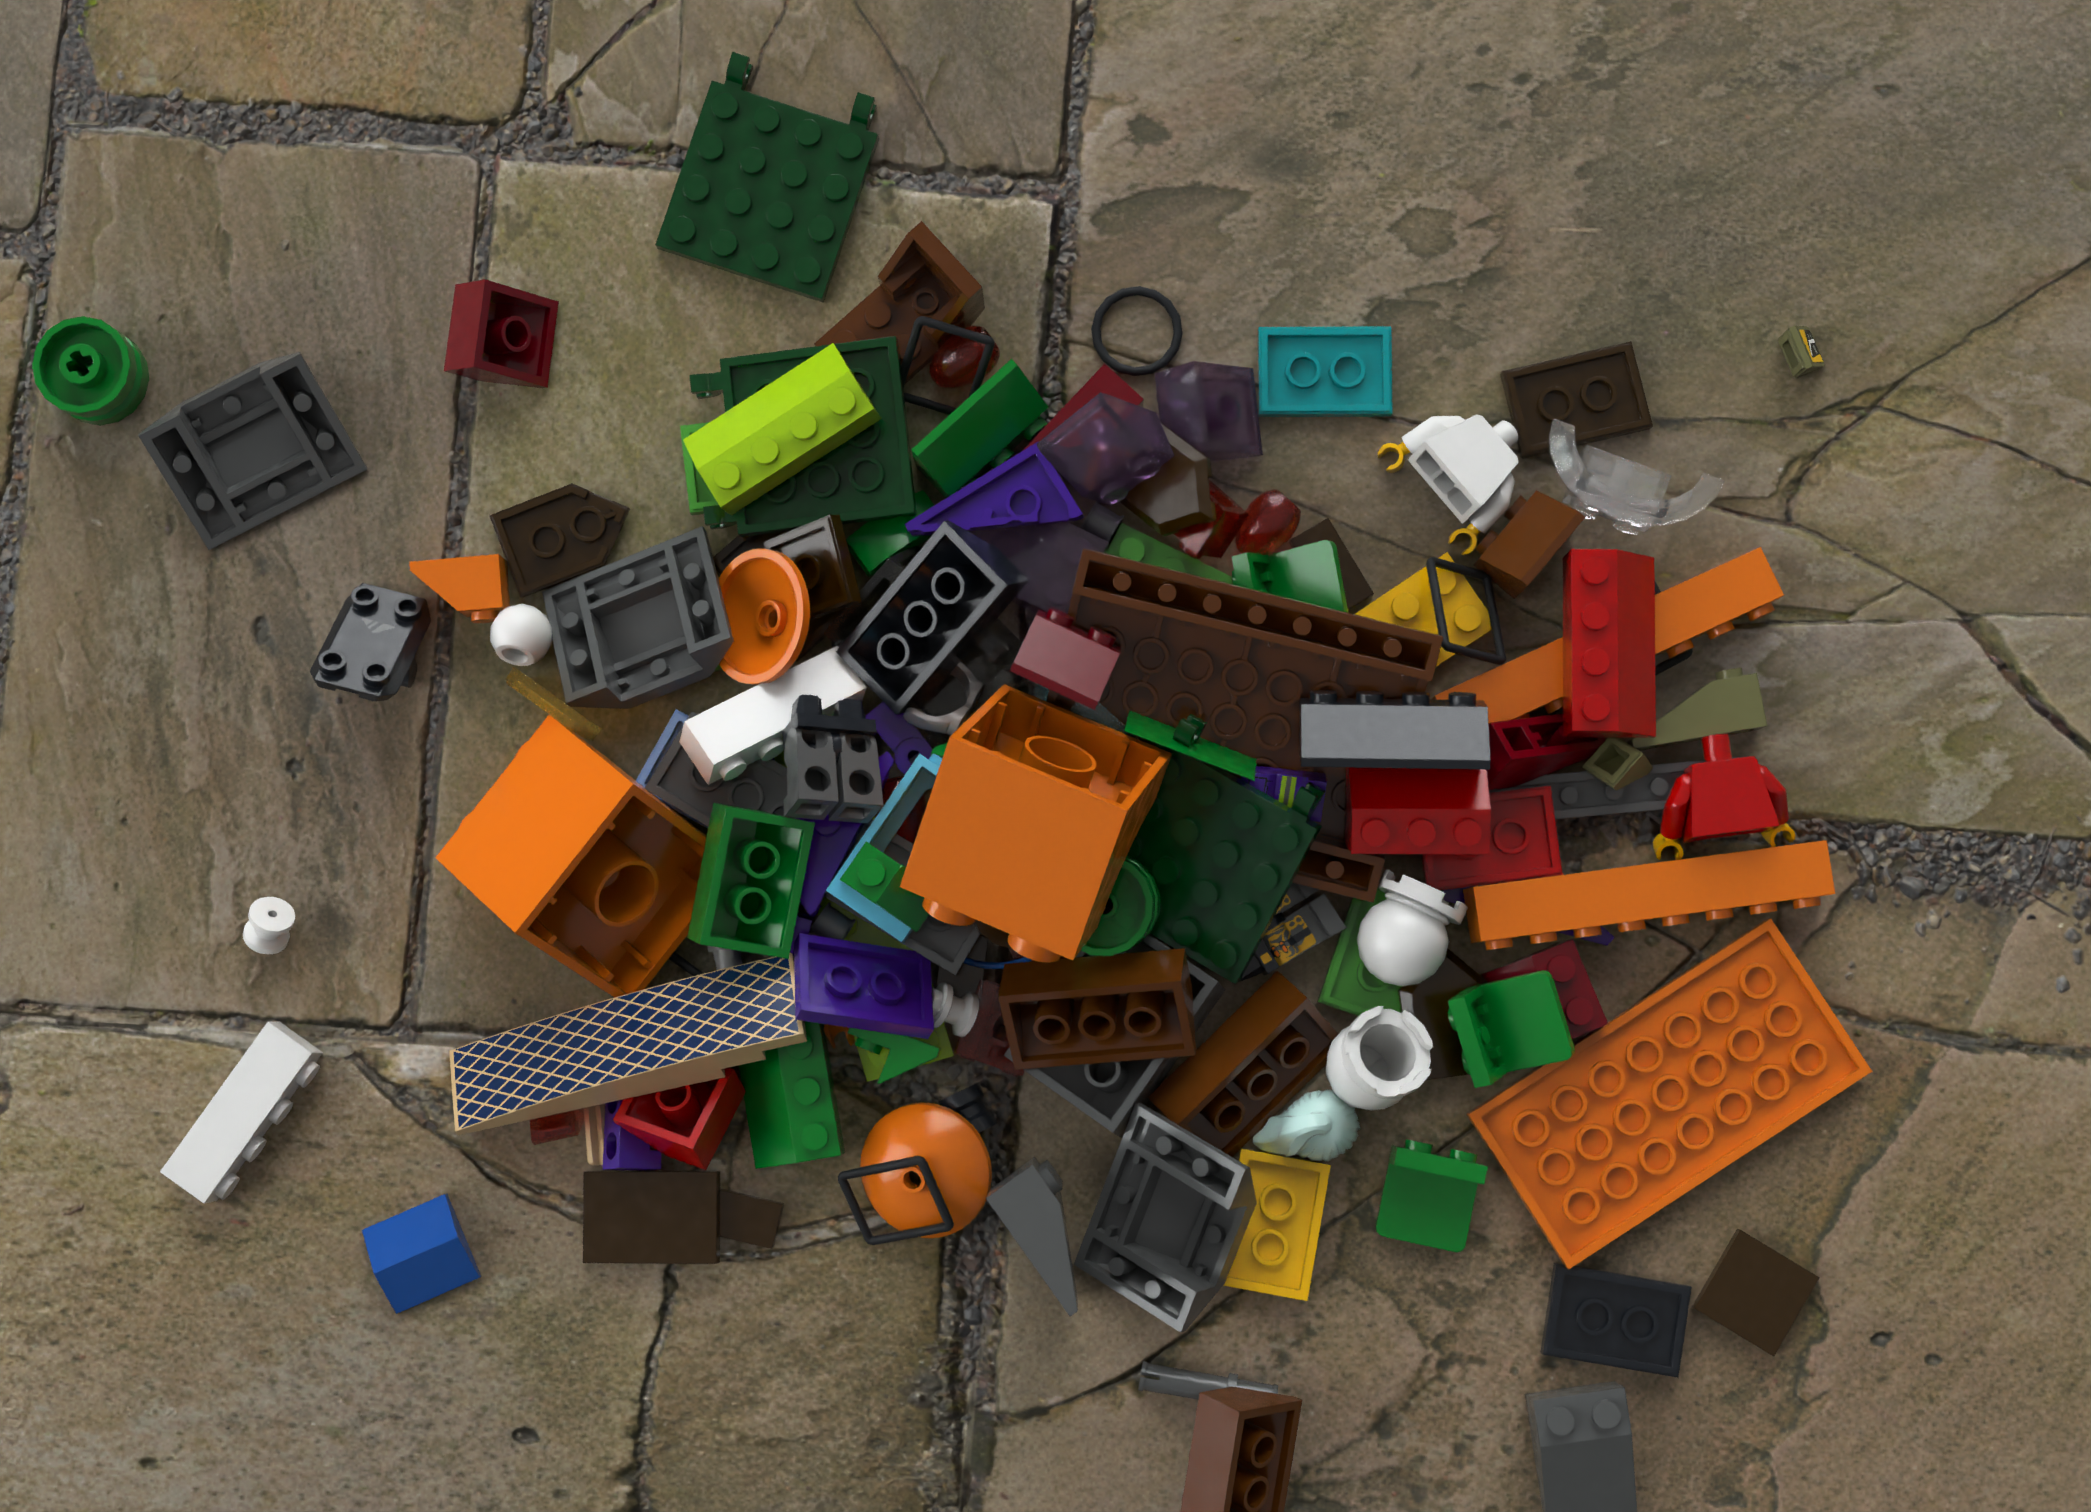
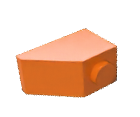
[409,554,510,623]

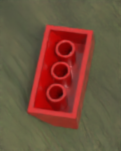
[1562,549,1656,738]

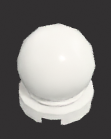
[1357,870,1468,986]
[1326,1006,1433,1111]

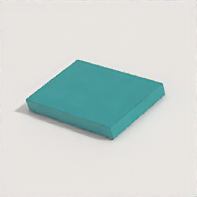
[1258,326,1393,417]

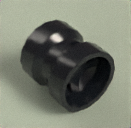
[938,1082,998,1133]

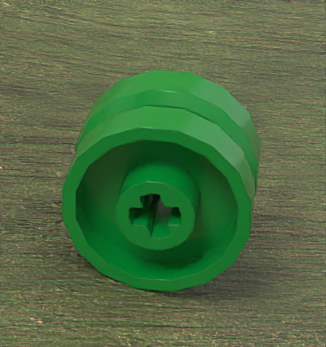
[32,316,149,426]
[1081,856,1160,956]

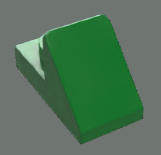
[840,841,929,932]
[848,1028,941,1084]

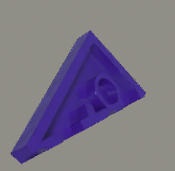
[904,441,1084,537]
[796,751,895,917]

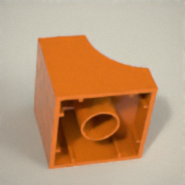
[900,684,1172,963]
[435,715,707,998]

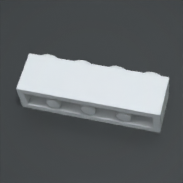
[679,646,867,785]
[160,1022,323,1203]

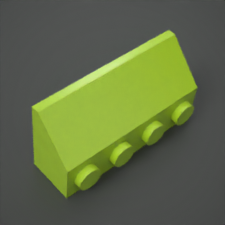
[683,343,882,515]

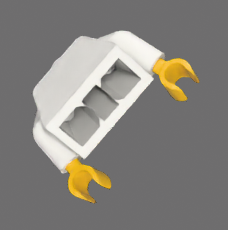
[1378,414,1519,555]

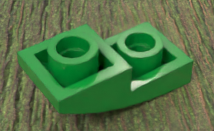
[846,490,934,577]

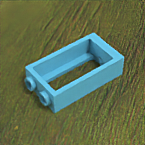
[826,753,942,944]

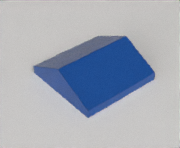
[362,1193,481,1314]

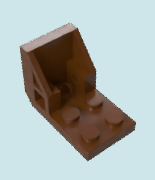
[814,221,985,384]

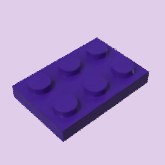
[794,933,934,1039]

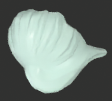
[1253,1090,1360,1161]

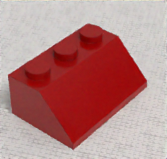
[1345,767,1491,855]

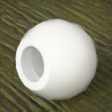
[490,604,552,666]

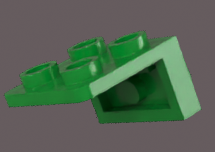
[1232,540,1348,613]
[1448,970,1575,1088]
[1375,1139,1488,1252]

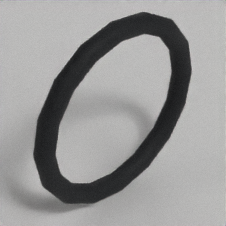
[1091,286,1183,376]

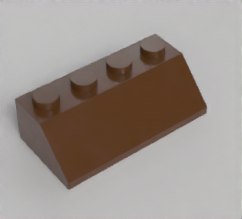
[998,948,1196,1070]
[1148,971,1338,1157]
[1180,1387,1302,1512]

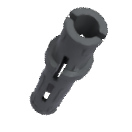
[1138,1361,1278,1400]

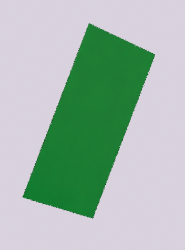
[1124,710,1257,781]

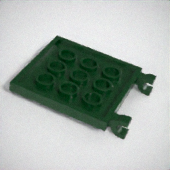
[655,52,879,303]
[689,336,917,537]
[1105,714,1325,984]

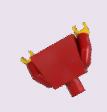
[1653,734,1796,860]

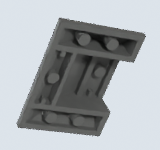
[138,352,367,550]
[542,526,734,709]
[1074,1103,1257,1332]

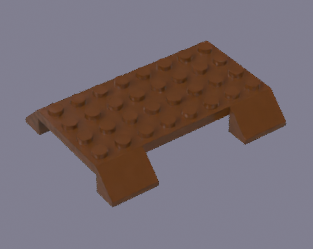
[1046,548,1443,903]

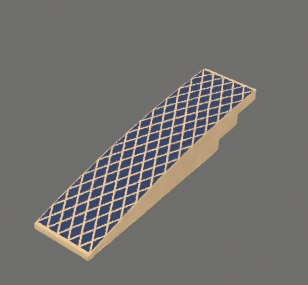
[449,953,807,1135]

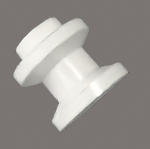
[243,897,295,954]
[932,983,979,1037]

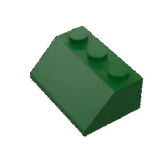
[911,359,1049,498]
[687,803,815,959]
[739,1021,845,1169]

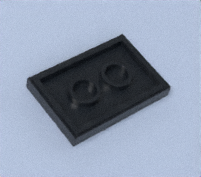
[1540,1263,1692,1378]

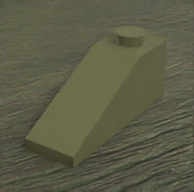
[1626,668,1767,751]

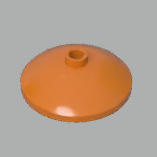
[719,548,810,685]
[860,1102,992,1238]

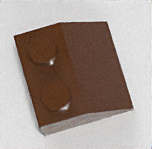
[1474,490,1586,599]

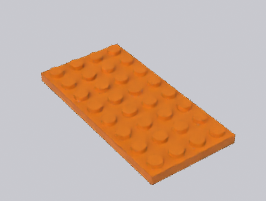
[1466,918,1873,1269]

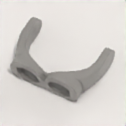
[903,662,985,736]

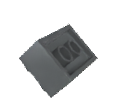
[1525,1381,1637,1512]

